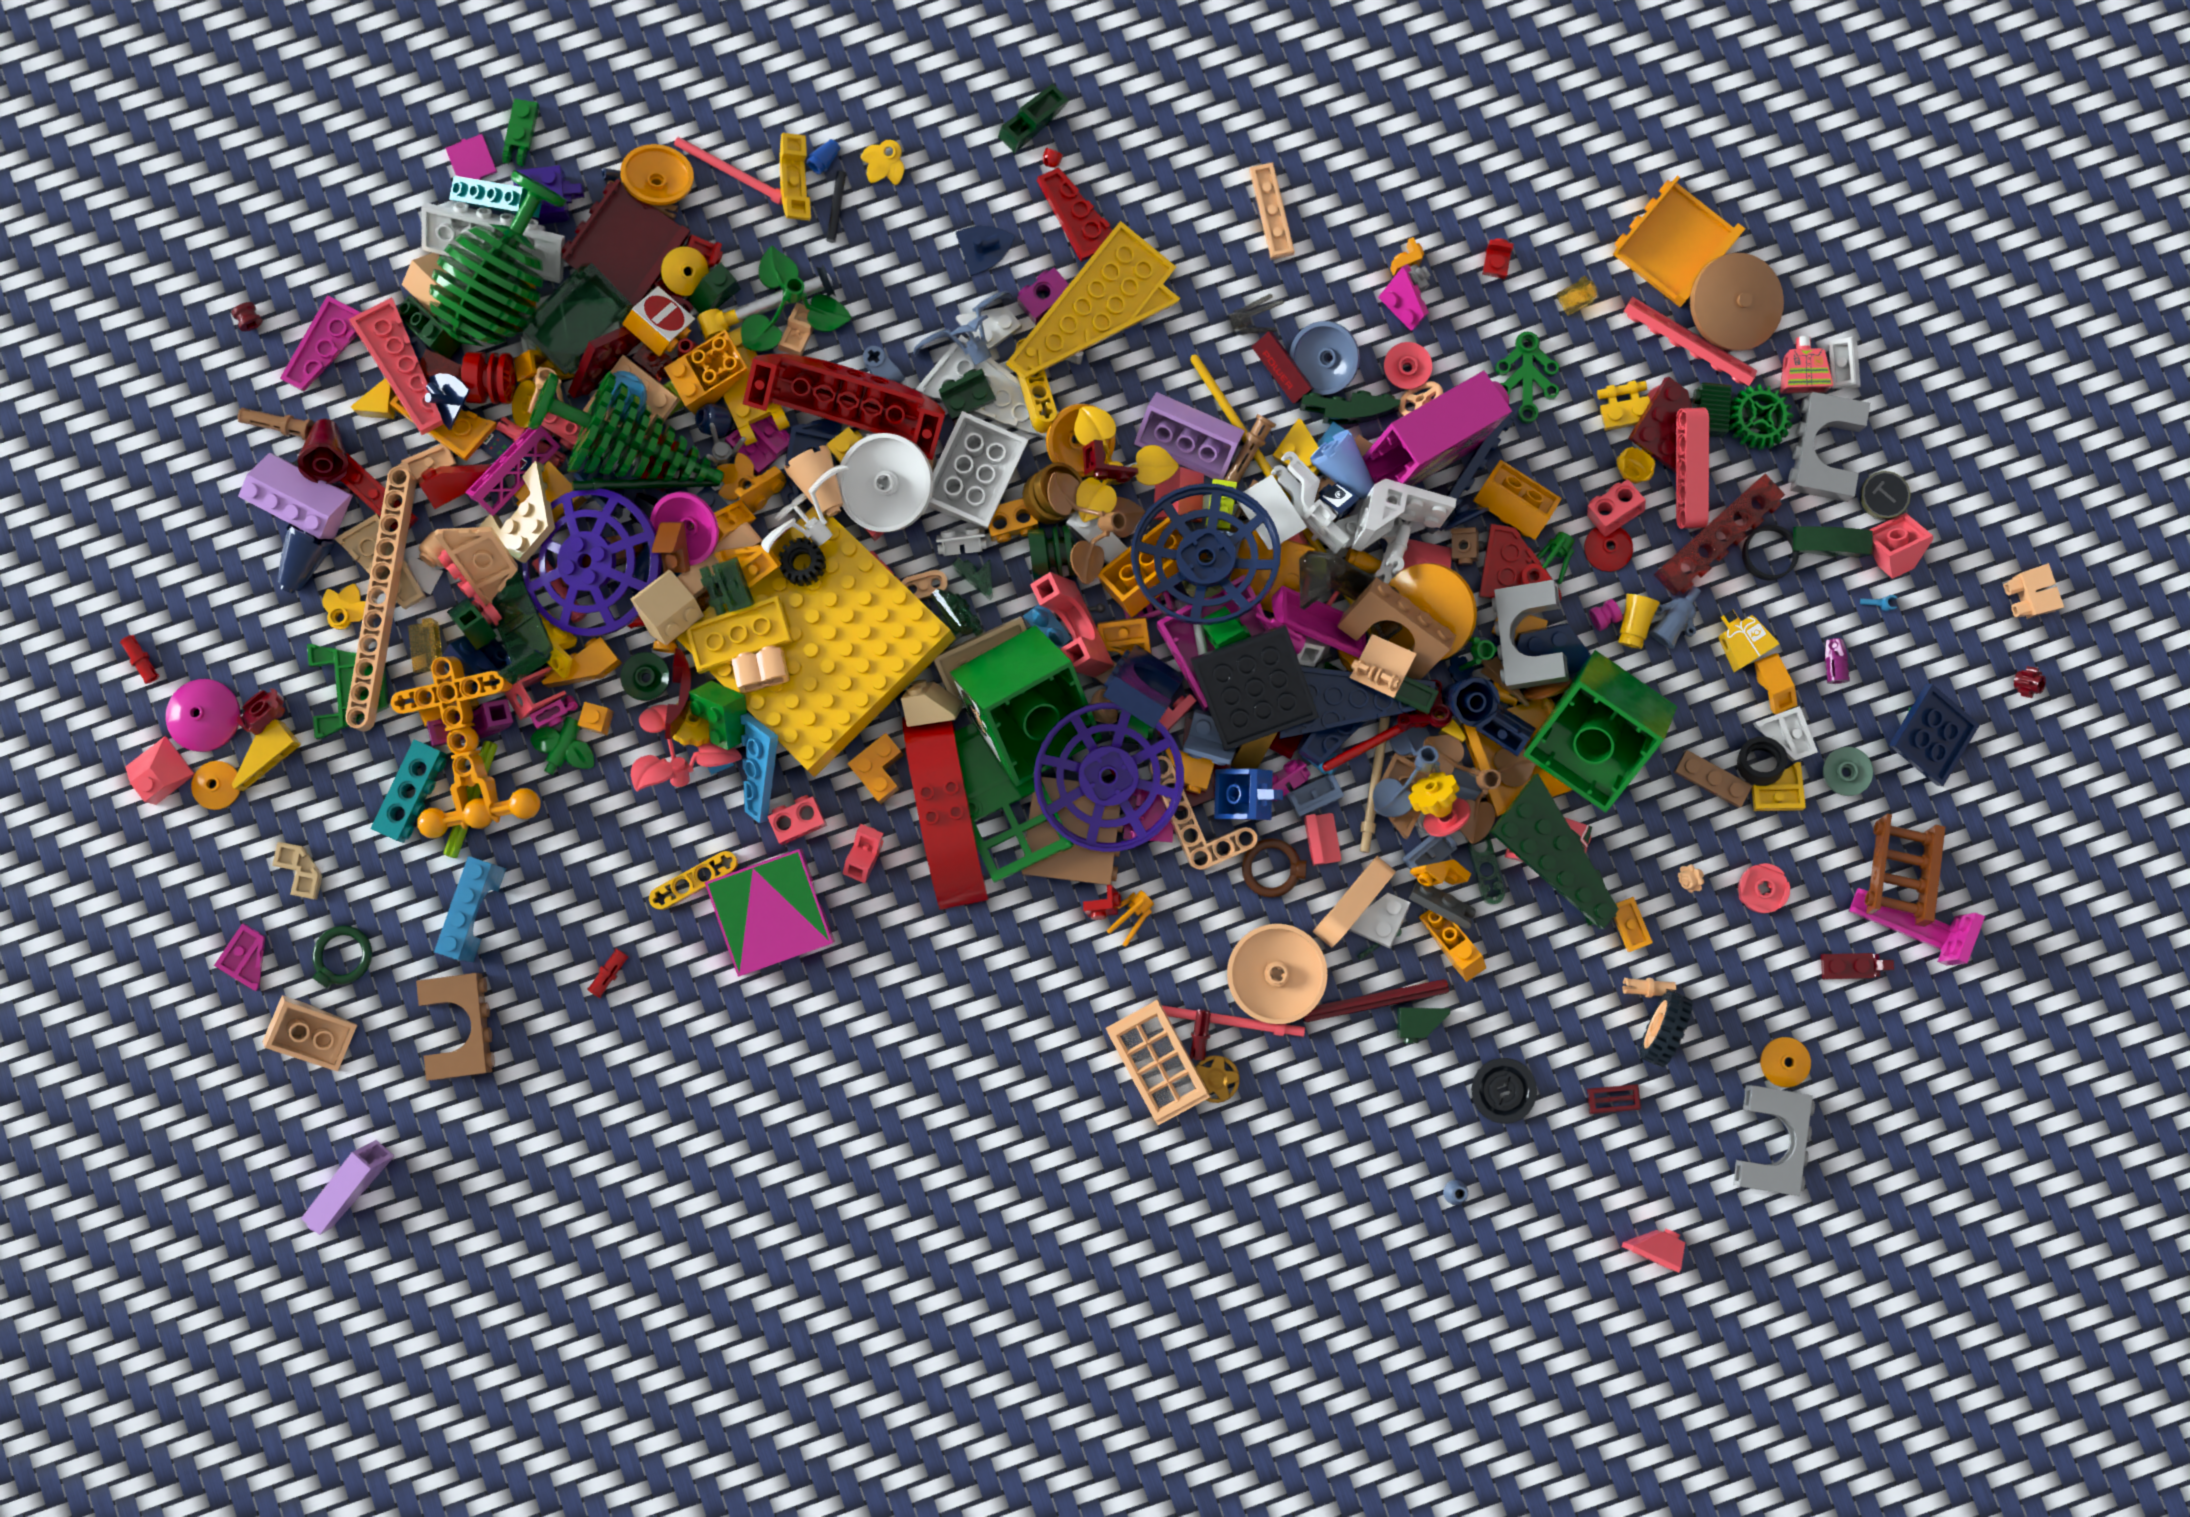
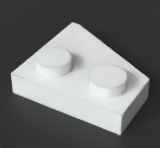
[955,307,1022,351]
[1753,706,1818,762]
[1348,893,1411,948]

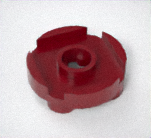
[237,688,285,735]

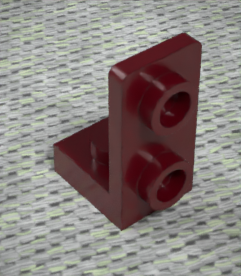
[1083,440,1138,483]

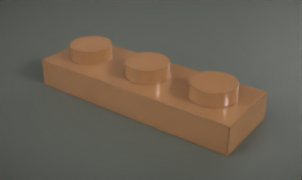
[1674,750,1753,808]

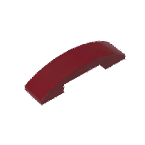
[665,648,691,739]

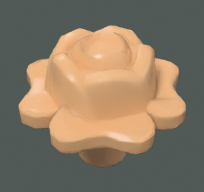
[1678,864,1704,893]

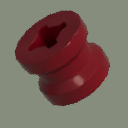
[231,302,263,332]

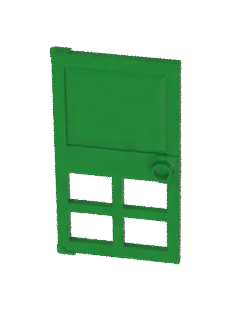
[954,723,1074,883]

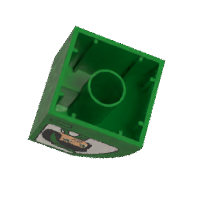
[950,625,1102,787]

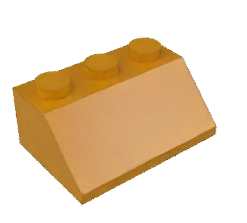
[1473,459,1562,540]

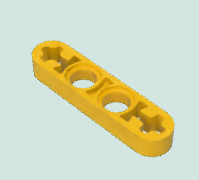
[649,851,738,910]

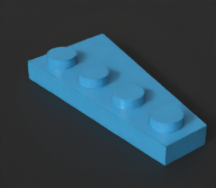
[740,713,778,823]

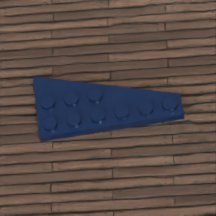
[1279,666,1436,739]

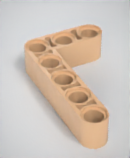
[1148,756,1258,870]

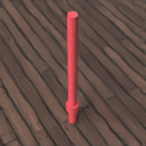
[674,137,782,205]
[1162,1005,1305,1037]

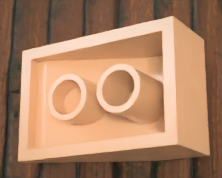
[262,995,357,1072]

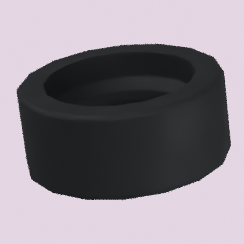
[1737,736,1787,786]

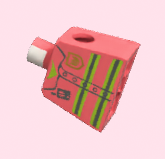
[1780,336,1833,394]

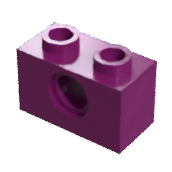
[1017,267,1069,325]

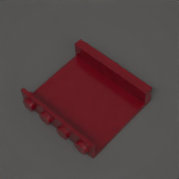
[561,178,691,309]

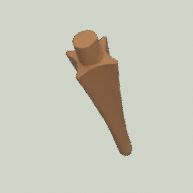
[1480,656,1529,707]

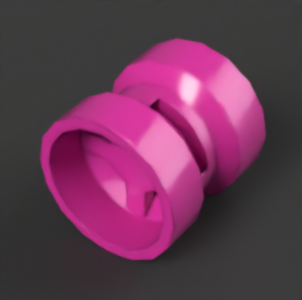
[1589,599,1623,631]

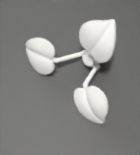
[761,465,850,553]

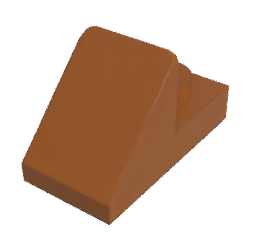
[652,522,690,573]

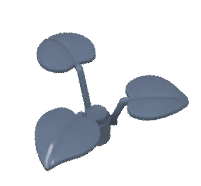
[913,291,1012,365]
[1373,719,1482,817]

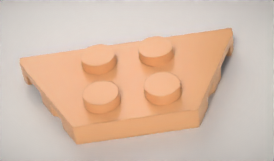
[435,527,518,606]

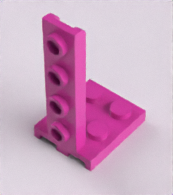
[1848,888,1985,966]

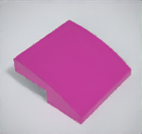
[725,416,790,476]

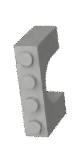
[1788,392,1870,502]
[1492,580,1570,690]
[1733,1085,1815,1196]

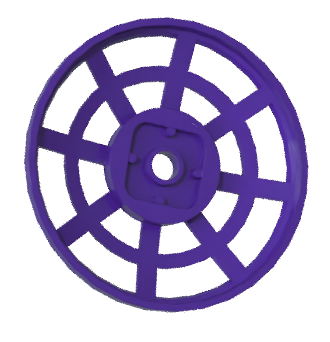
[522,489,662,637]
[1034,702,1184,852]

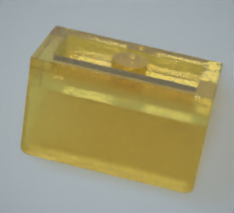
[408,618,442,673]

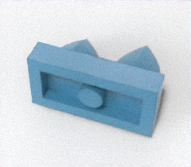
[1023,604,1073,649]

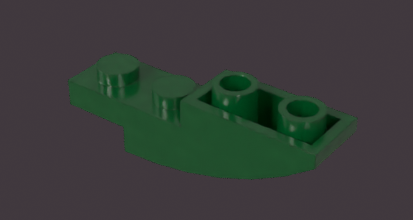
[1300,391,1401,425]

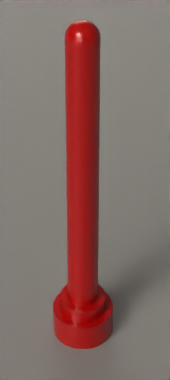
[1322,710,1430,771]

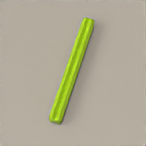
[444,741,498,858]

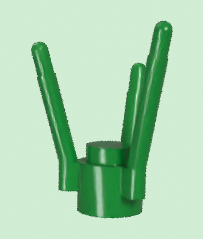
[1536,532,1575,584]

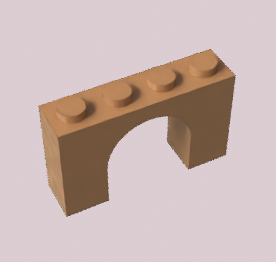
[1337,577,1456,680]
[416,973,495,1081]

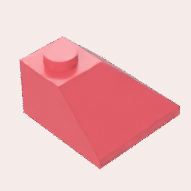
[1869,512,1933,579]
[1397,539,1452,574]
[125,736,195,805]
[1621,1228,1685,1273]

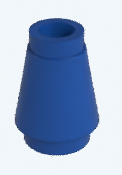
[806,139,841,175]

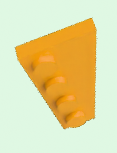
[389,396,497,461]

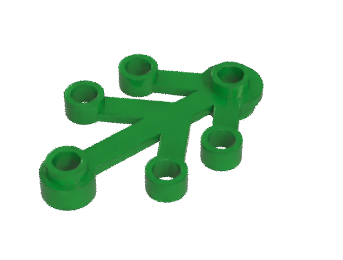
[1495,332,1559,424]

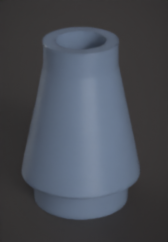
[1443,1180,1468,1205]

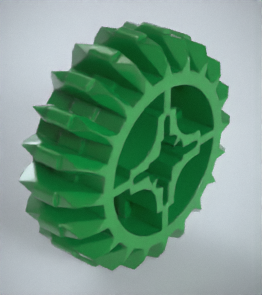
[1729,384,1794,450]

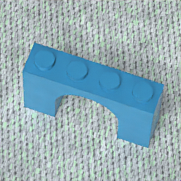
[434,856,507,962]

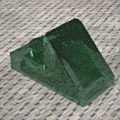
[952,557,993,600]

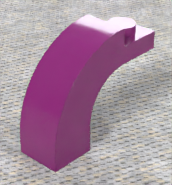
[426,699,513,747]

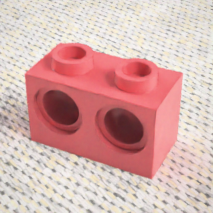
[1587,479,1646,537]
[767,795,827,845]

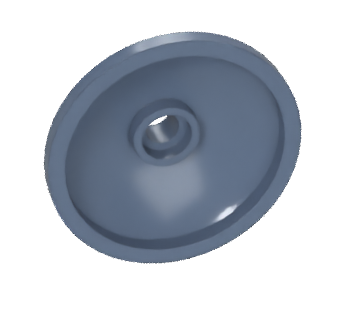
[1289,321,1360,395]

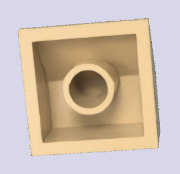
[631,570,704,645]
[901,680,963,727]

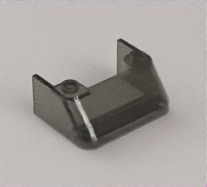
[1299,550,1402,640]

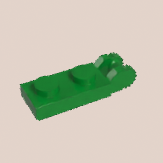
[502,98,539,166]

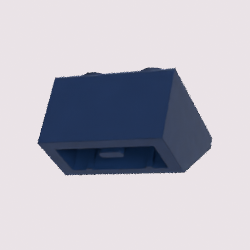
[442,636,509,693]

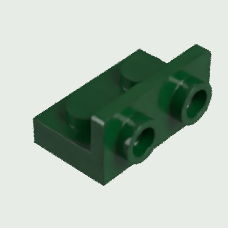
[939,369,996,421]

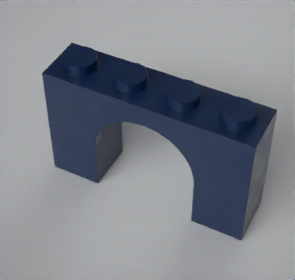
[1103,644,1184,729]

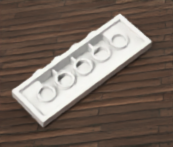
[422,202,565,283]

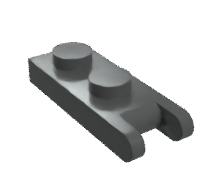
[1409,881,1476,929]

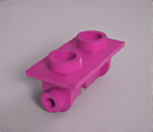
[1272,758,1311,802]

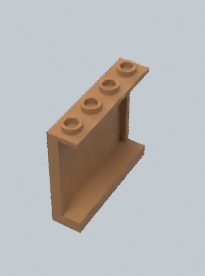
[1022,777,1123,885]

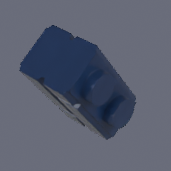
[1476,704,1536,757]

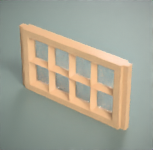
[1106,1000,1211,1125]

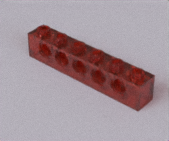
[1653,474,1785,596]

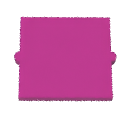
[445,134,498,180]

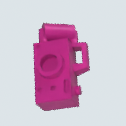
[529,695,578,729]

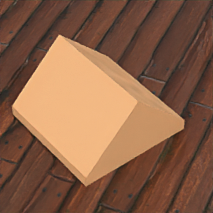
[402,253,450,317]

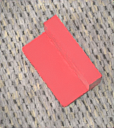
[1304,813,1341,866]

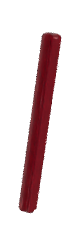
[1303,979,1449,1023]

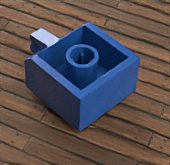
[1214,769,1283,820]

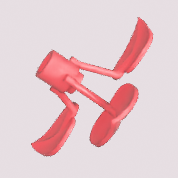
[631,705,742,792]

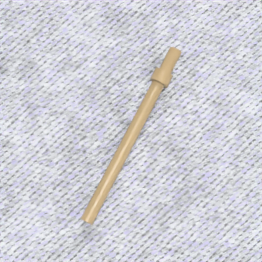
[1360,716,1390,853]

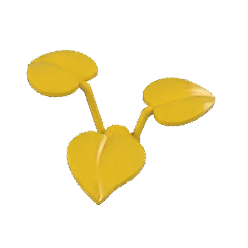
[1074,406,1179,523]

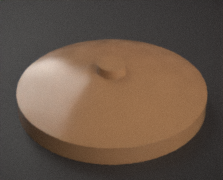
[1690,253,1784,351]

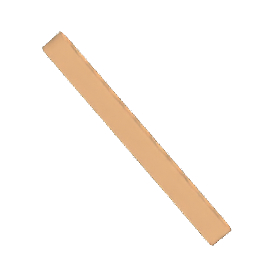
[346,466,416,732]

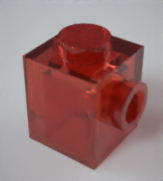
[632,344,673,381]

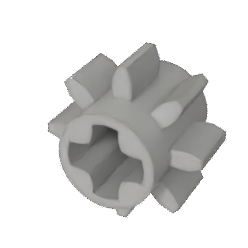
[1408,264,1431,292]

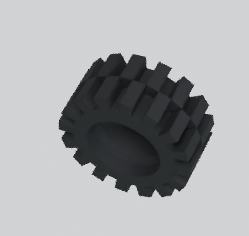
[778,538,826,586]

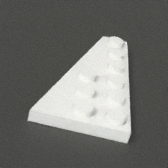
[915,335,1059,439]

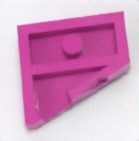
[1378,264,1429,331]
[214,923,266,991]

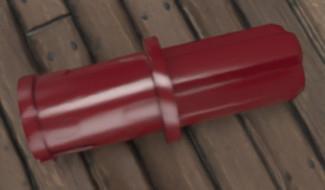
[1189,1009,1211,1060]

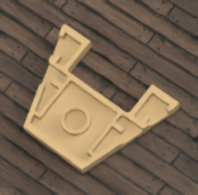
[479,461,555,563]

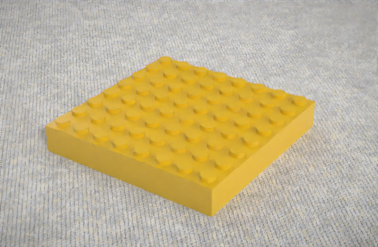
[676,506,956,777]

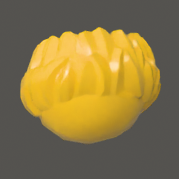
[1616,447,1655,483]

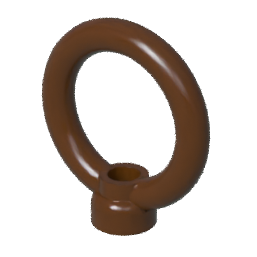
[1242,838,1307,898]

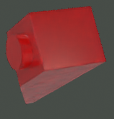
[419,464,492,509]

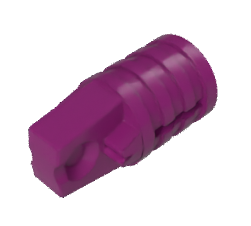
[1825,638,1850,684]

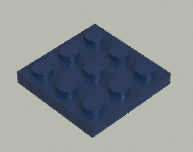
[1889,683,1980,786]

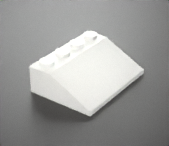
[928,411,1029,528]

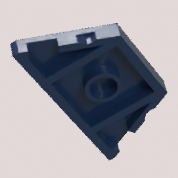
[783,419,842,482]
[1515,623,1591,673]

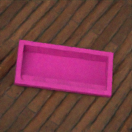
[1271,586,1366,658]

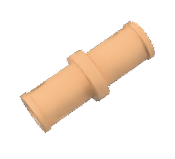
[1622,978,1676,998]

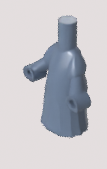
[1649,586,1701,649]

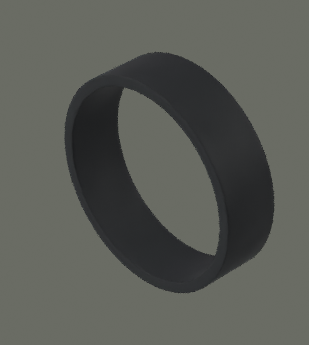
[1742,525,1799,580]

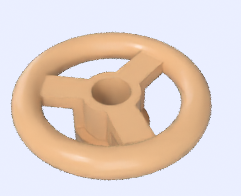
[1398,381,1443,416]

